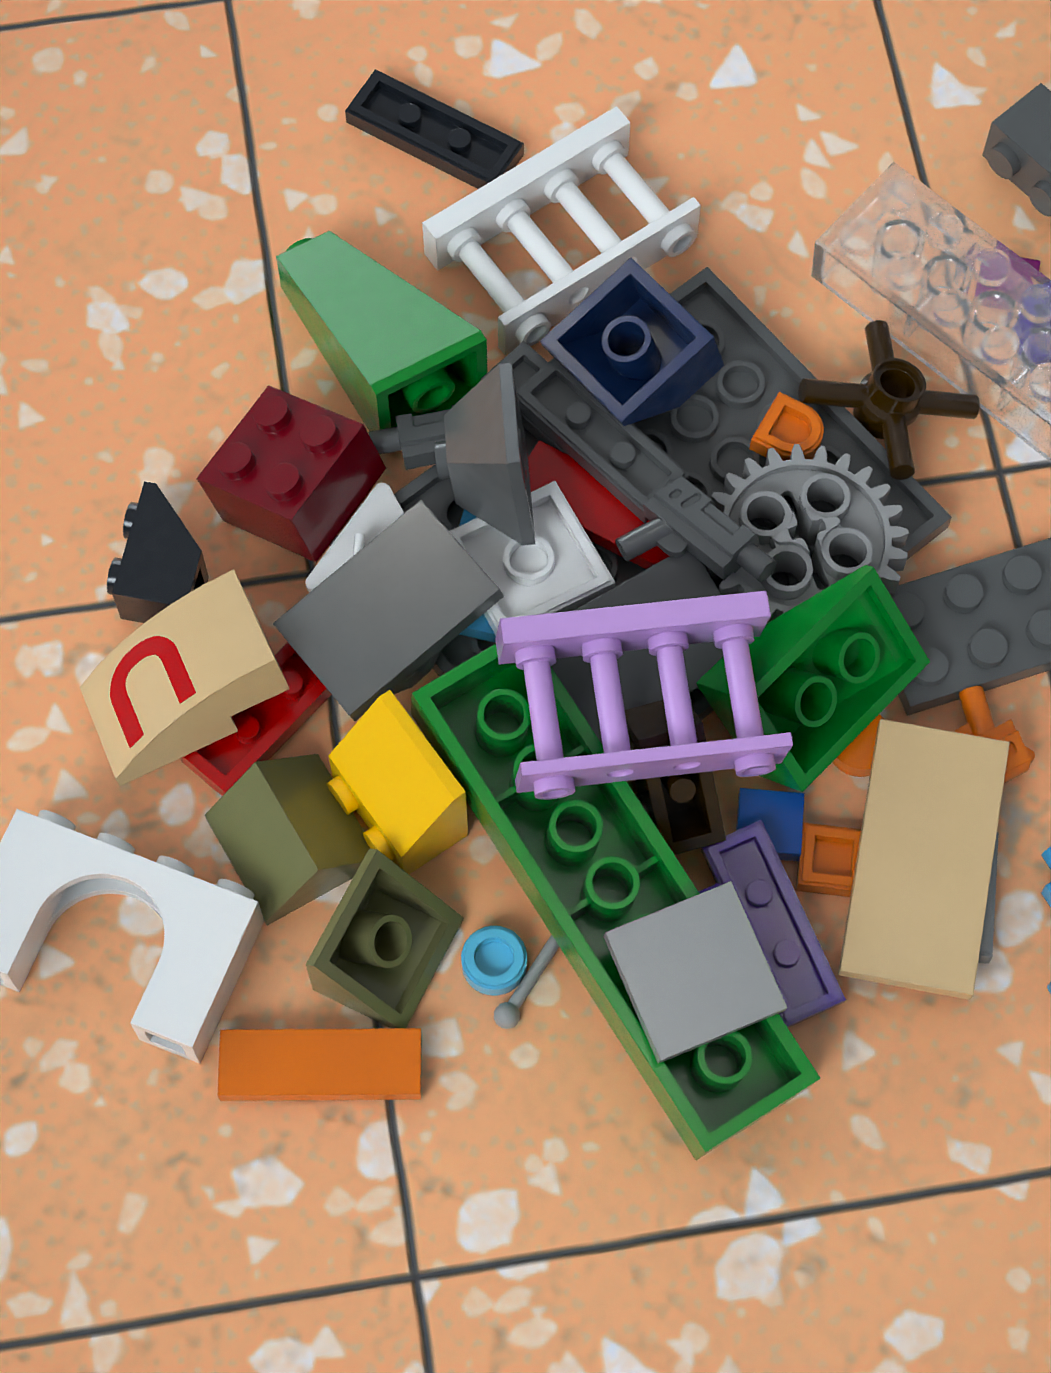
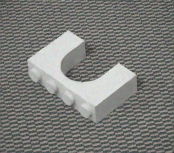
[0,809,264,1064]

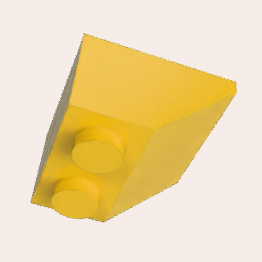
[327,690,468,874]

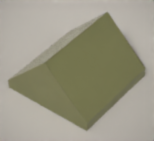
[205,754,370,926]
[306,848,464,1028]

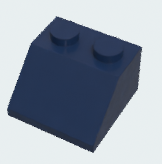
[540,257,725,427]

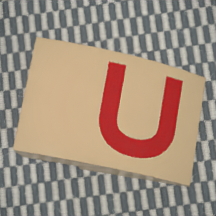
[80,569,290,786]

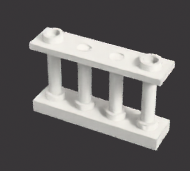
[422,106,701,356]

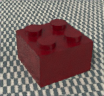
[196,385,386,562]

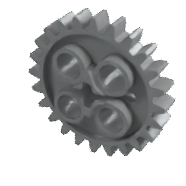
[706,444,909,623]

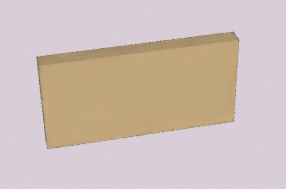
[838,719,1010,1000]

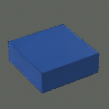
[736,788,805,862]

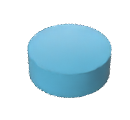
[461,926,527,996]

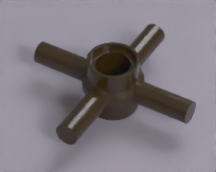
[798,320,980,480]

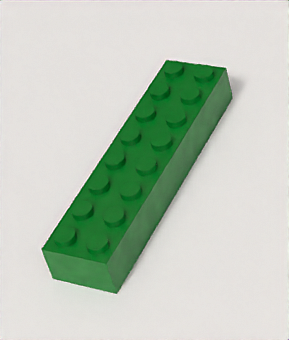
[411,644,820,1160]

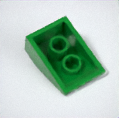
[696,565,930,792]

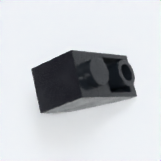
[107,481,209,623]

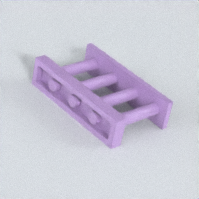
[495,591,793,800]

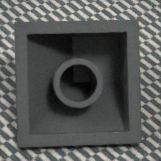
[435,362,535,545]

